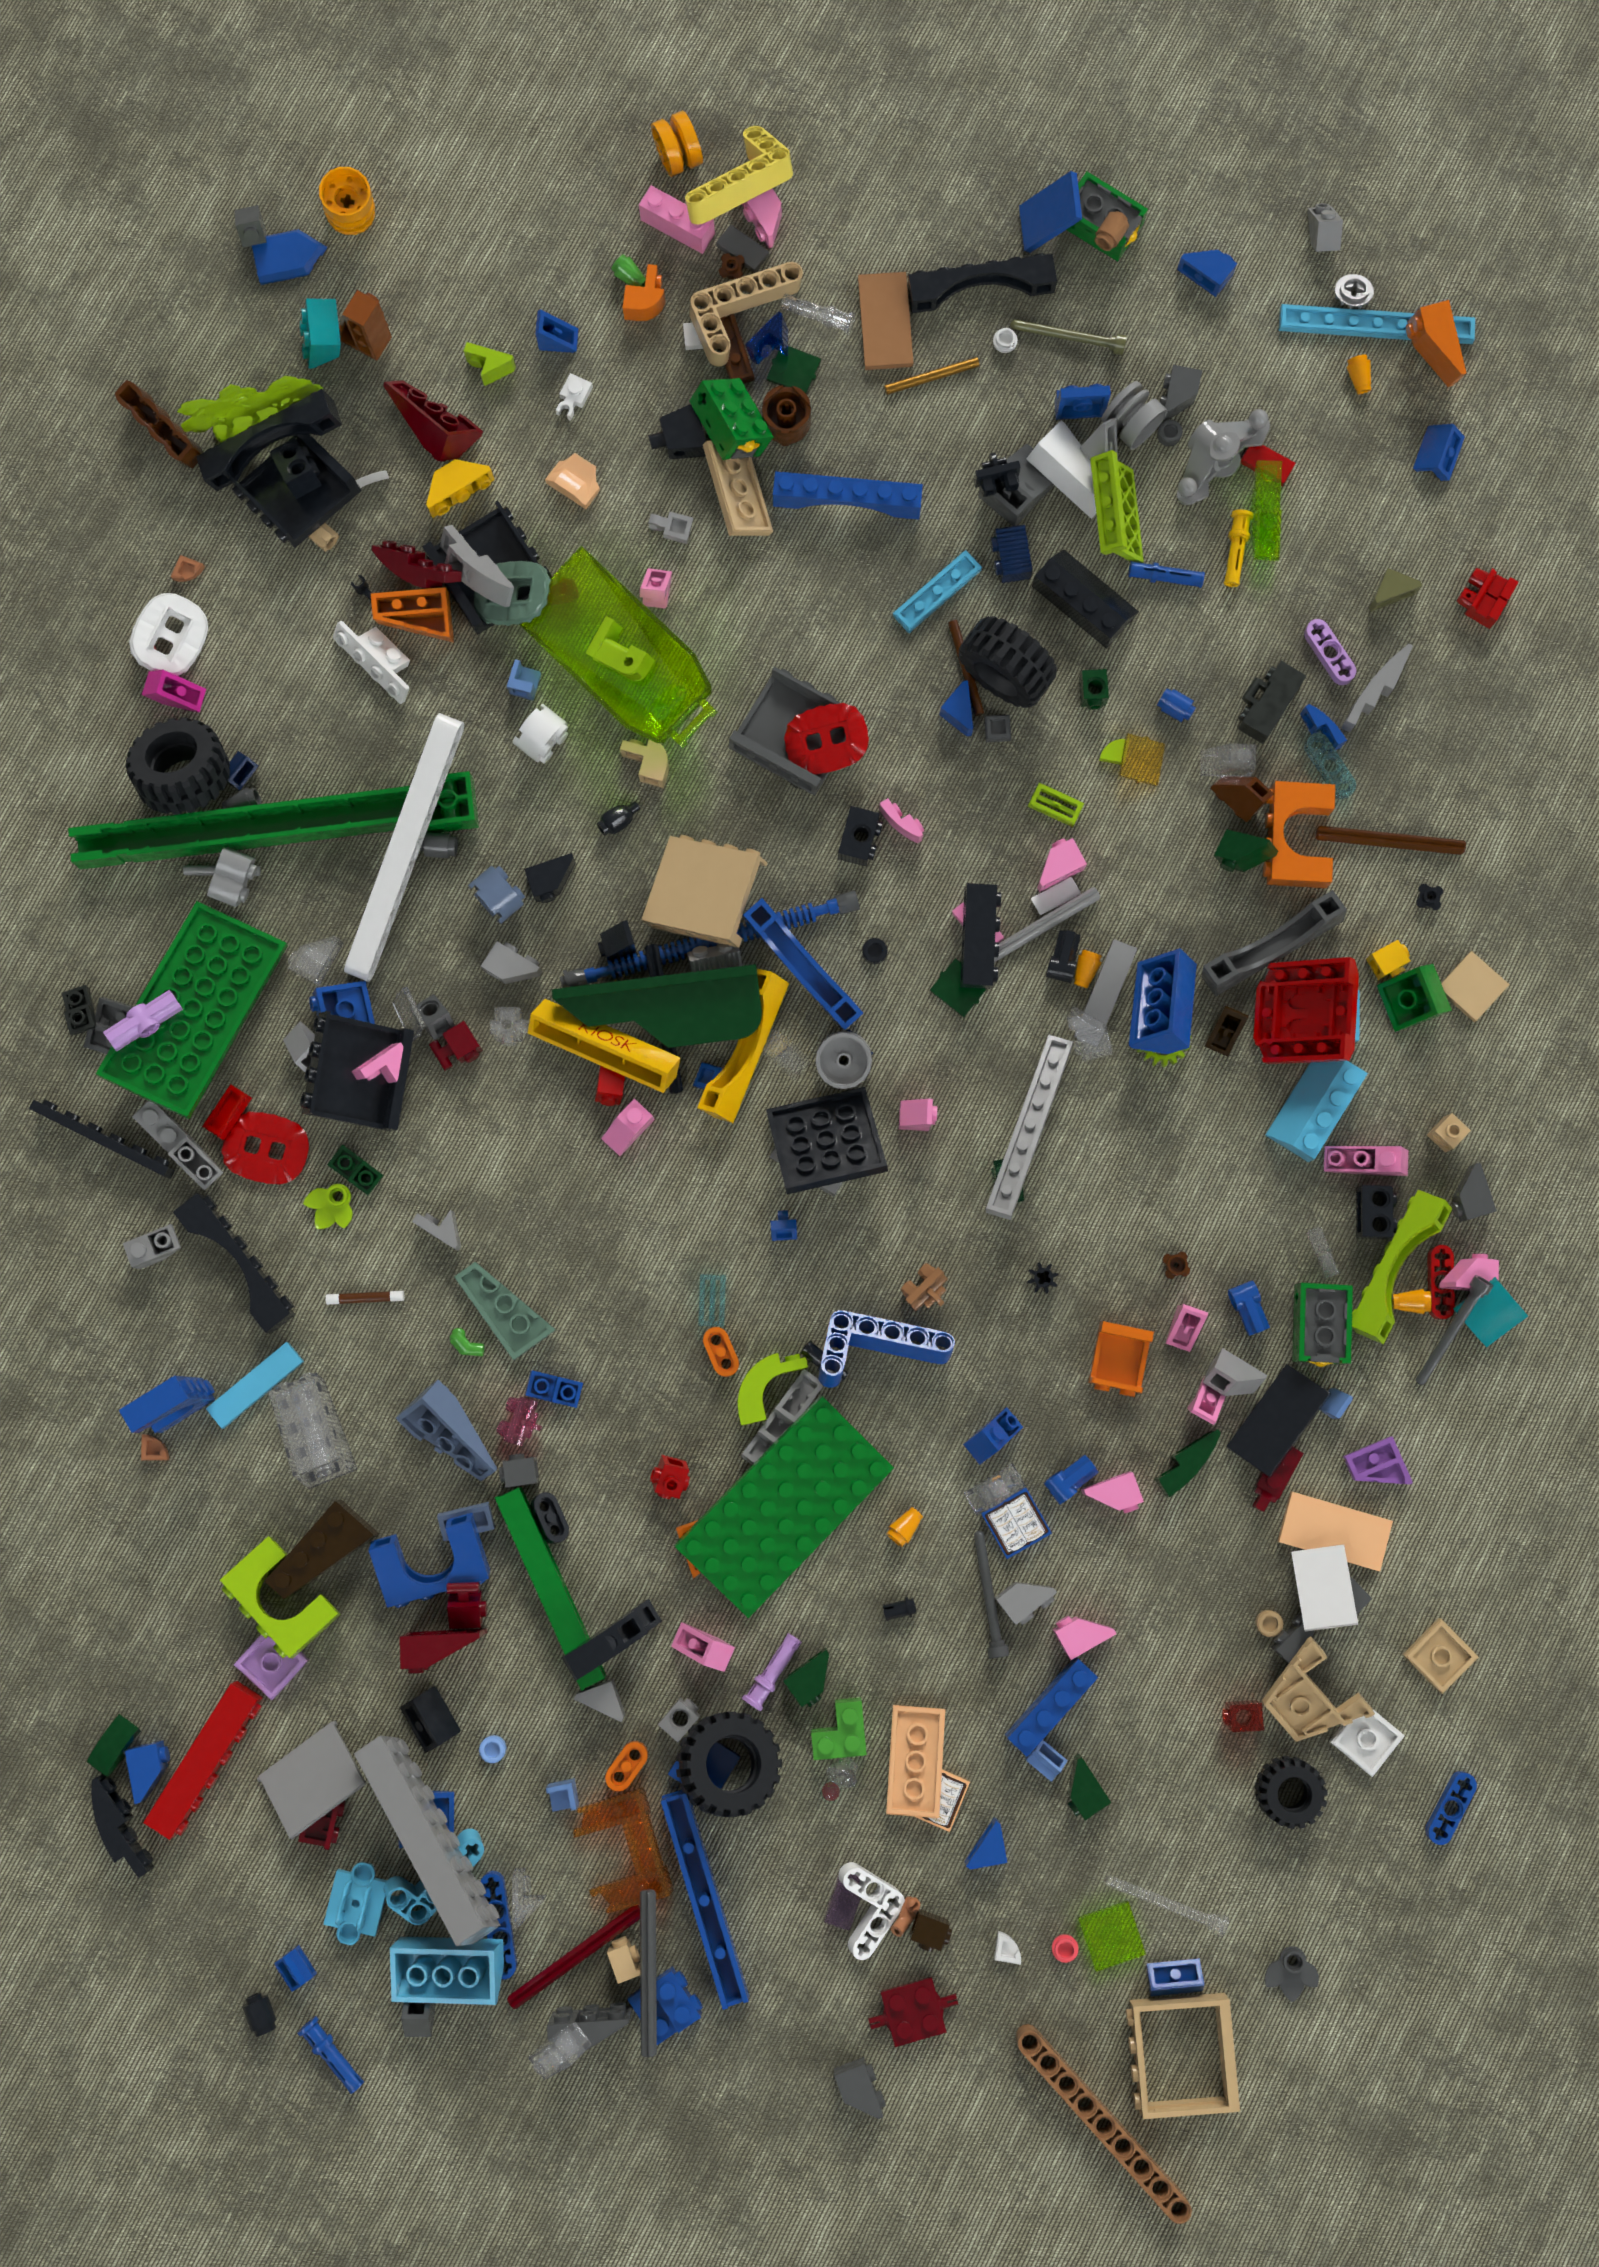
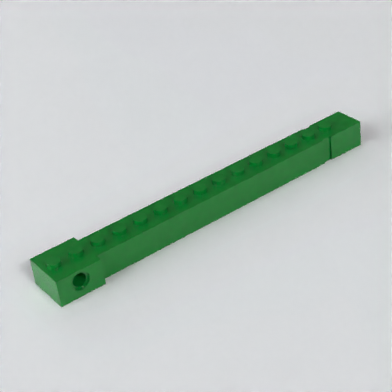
[68,771,479,870]

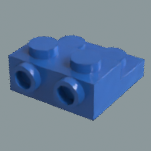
[1054,384,1111,420]
[309,981,375,1024]
[627,1966,703,2045]

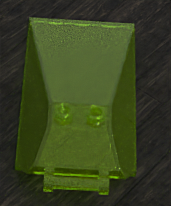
[519,546,718,749]

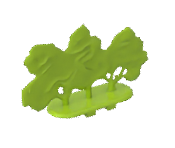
[177,375,323,443]

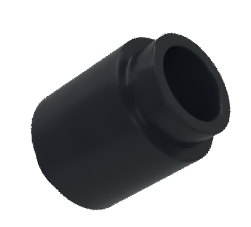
[242,1992,277,2037]

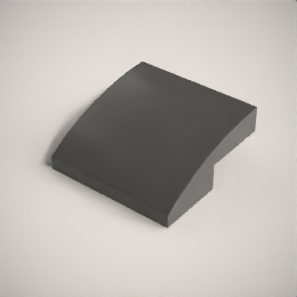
[84,997,134,1054]

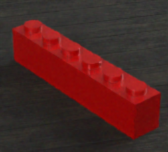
[143,1681,263,1840]

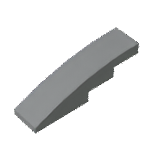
[1341,644,1413,732]
[1074,939,1138,1046]
[741,1369,823,1465]

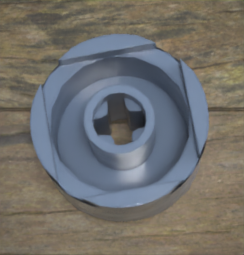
[468,866,525,924]

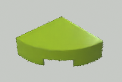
[1099,739,1129,765]

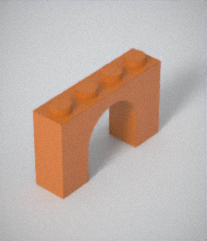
[1263,781,1335,888]

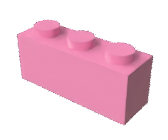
[639,185,715,254]

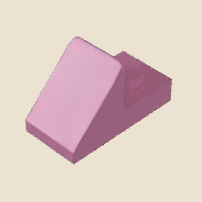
[640,568,672,609]
[352,1042,403,1083]
[1187,1376,1226,1425]

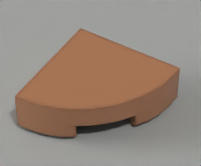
[171,555,205,582]
[141,1434,169,1460]

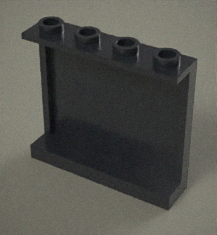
[228,434,362,548]
[422,501,553,635]
[300,1011,414,1131]

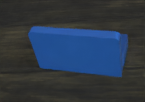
[1413,424,1465,481]

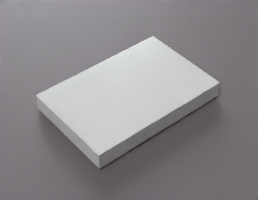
[1291,1545,1358,1631]

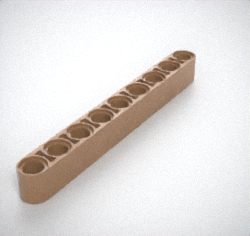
[1016,2024,1192,2224]

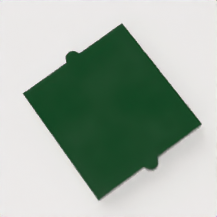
[766,343,821,394]
[929,958,987,1018]

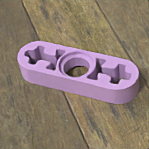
[1304,619,1356,685]

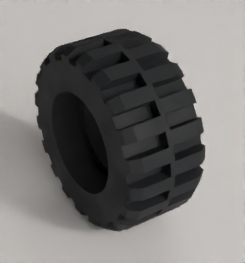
[959,616,1057,708]
[126,718,230,815]
[676,1712,782,1817]

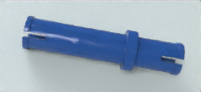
[1128,561,1205,588]

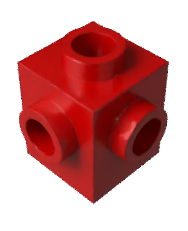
[650,1455,690,1499]

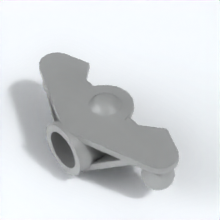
[1177,409,1270,505]

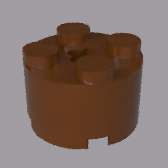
[762,385,811,446]

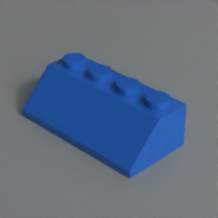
[1129,948,1197,1054]

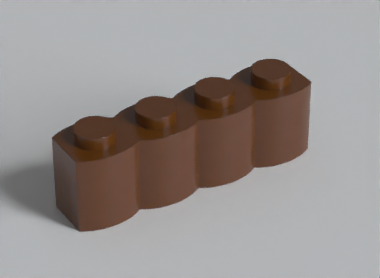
[115,380,203,469]

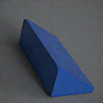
[1147,1958,1205,1997]

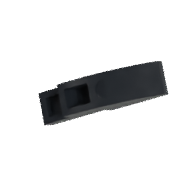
[561,1599,662,1680]
[91,1774,155,1879]

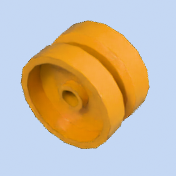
[651,110,703,177]

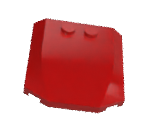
[1253,957,1359,1064]

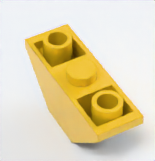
[426,459,495,518]

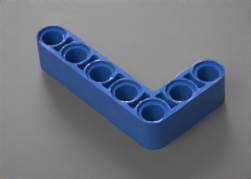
[818,1310,955,1388]

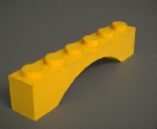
[697,969,789,1123]

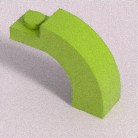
[738,1353,808,1426]

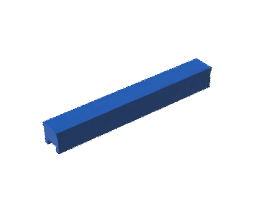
[661,1789,750,2010]

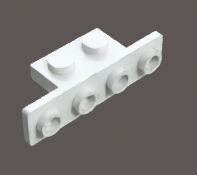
[333,621,410,704]

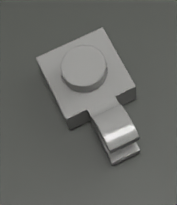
[648,511,693,544]

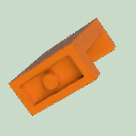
[1088,1321,1154,1397]

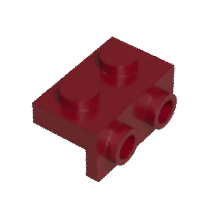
[298,1801,346,1850]

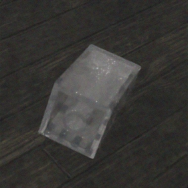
[268,1372,358,1489]

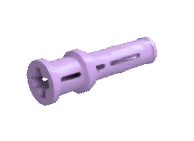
[742,1633,802,1711]

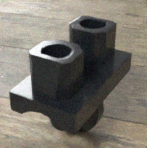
[973,452,1021,497]

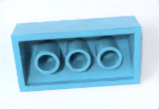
[1265,1061,1368,1162]
[390,1937,504,2005]

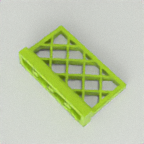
[1090,450,1144,563]

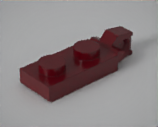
[1252,1447,1304,1512]

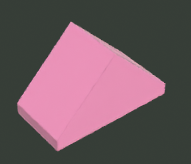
[1166,1304,1208,1352]

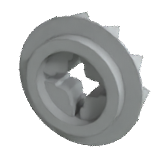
[1334,274,1374,309]

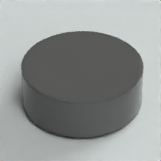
[1157,420,1183,446]

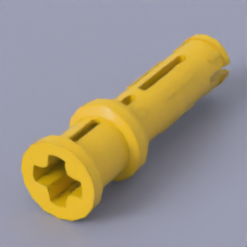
[1224,509,1254,587]

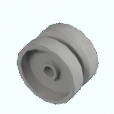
[816,1030,872,1089]

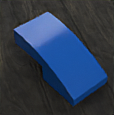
[1300,704,1347,752]

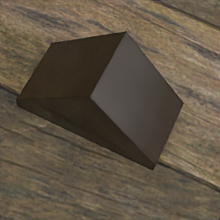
[1204,1005,1249,1057]

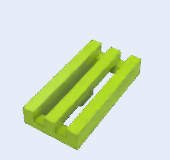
[1028,783,1084,827]

